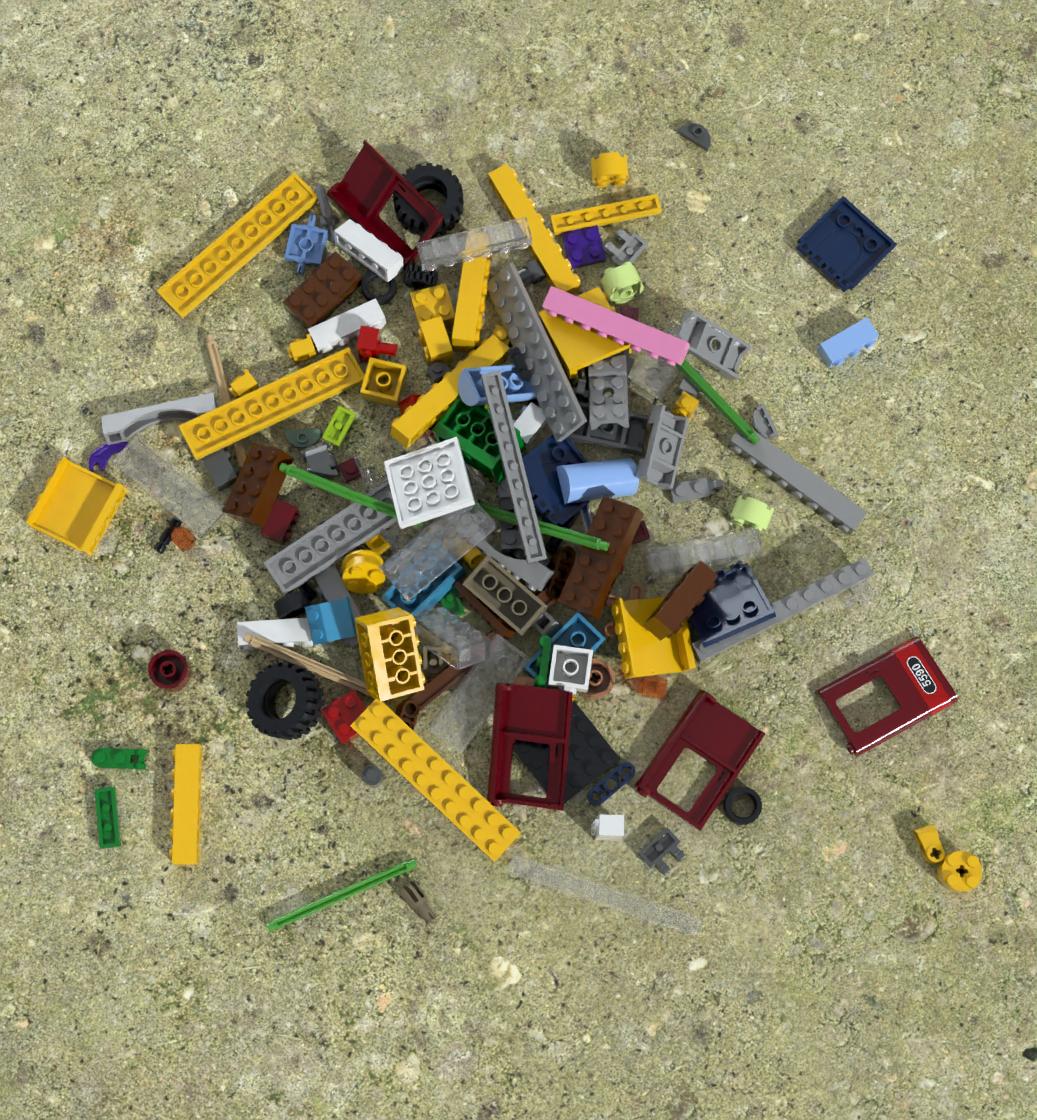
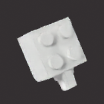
[548,645,593,695]

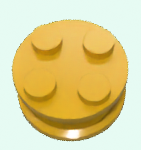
[341,546,385,594]

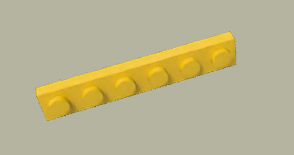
[550,194,662,235]

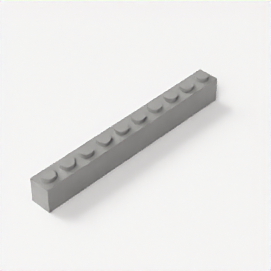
[692,557,874,663]

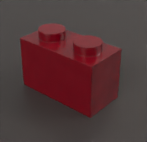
[261,498,300,546]

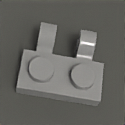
[604,228,648,267]

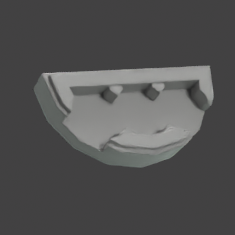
[752,403,779,439]

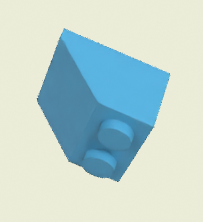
[305,597,357,645]

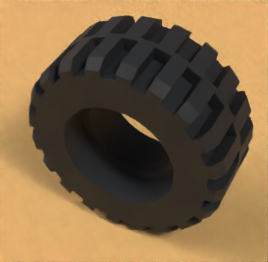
[393,163,464,238]
[246,662,324,740]

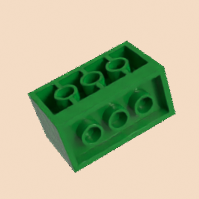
[432,395,526,484]

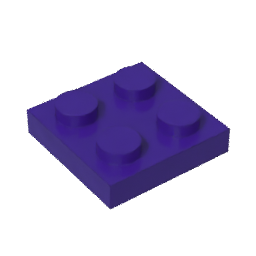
[562,225,606,269]

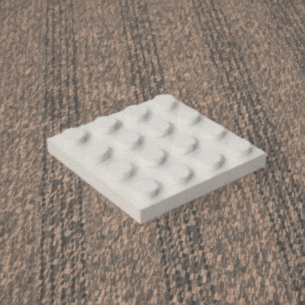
[384,437,475,529]

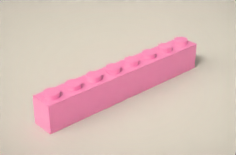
[542,286,690,367]

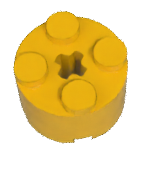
[591,152,629,188]
[936,851,982,892]

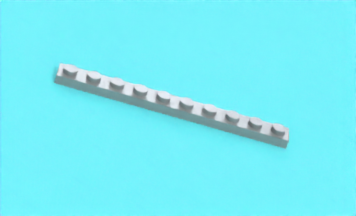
[481,370,547,564]

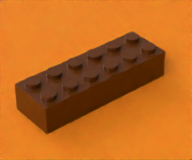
[558,496,644,620]

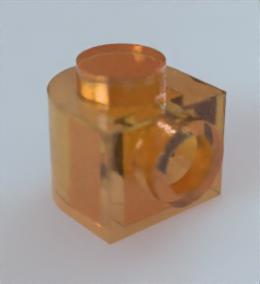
[171,527,197,552]

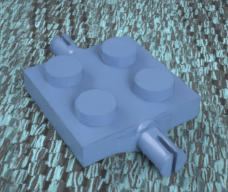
[284,214,329,276]

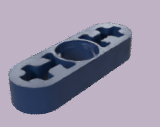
[587,762,635,806]

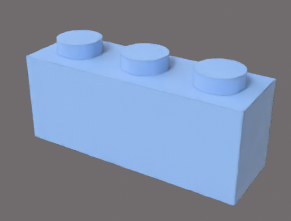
[817,317,879,368]

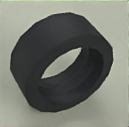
[361,270,396,305]
[723,787,762,825]

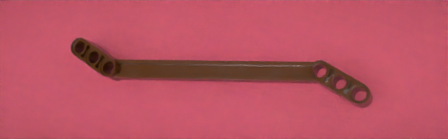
[395,546,576,731]

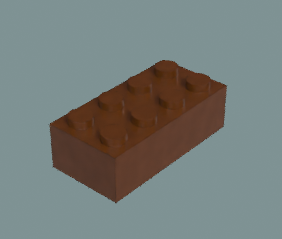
[283,251,362,331]
[222,443,294,528]
[643,560,719,641]

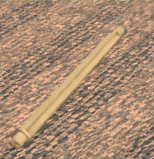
[205,334,247,470]
[243,633,388,702]

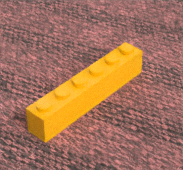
[169,744,202,865]

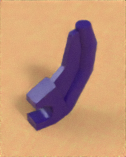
[89,442,129,472]

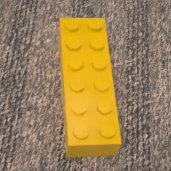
[452,233,493,353]

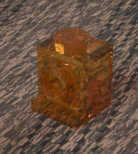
[638,676,668,701]

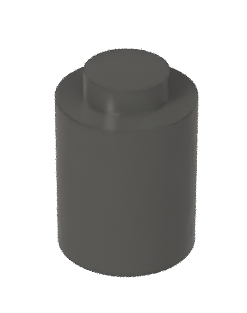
[362,766,383,788]

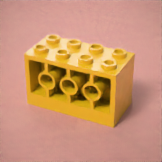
[354,607,425,702]

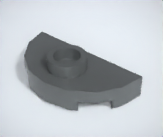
[677,123,711,152]

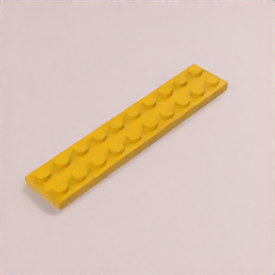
[157,172,319,319]
[178,347,365,461]
[350,698,521,862]

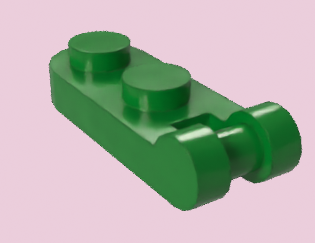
[534,635,551,688]
[91,748,147,770]

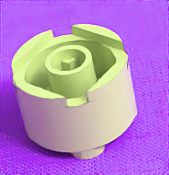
[601,262,644,304]
[730,495,774,535]

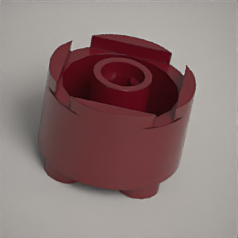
[148,650,191,692]

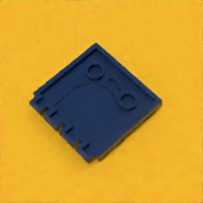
[796,196,897,293]
[522,434,591,526]
[689,561,776,648]

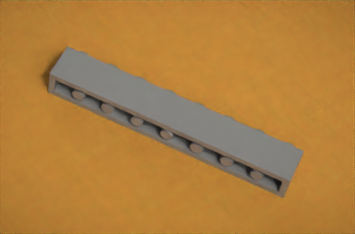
[728,431,867,534]

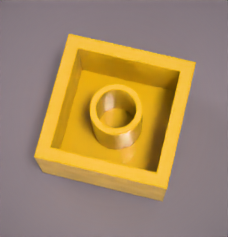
[410,283,455,329]
[417,316,453,365]
[360,357,407,408]

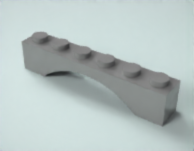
[101,393,218,445]
[447,508,555,591]

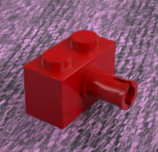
[357,326,398,363]

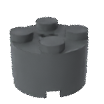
[301,440,340,480]

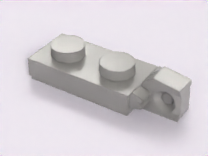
[670,477,724,504]

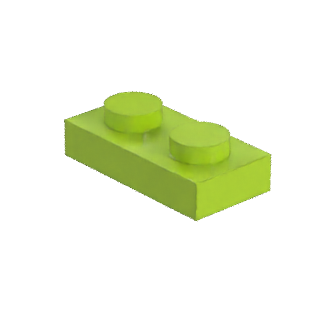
[322,406,356,448]

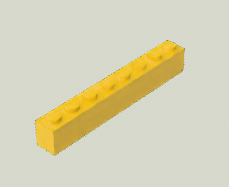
[488,164,581,295]
[390,335,510,449]

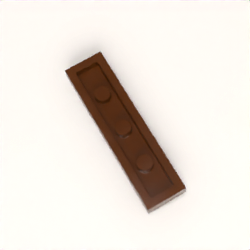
[453,580,516,638]

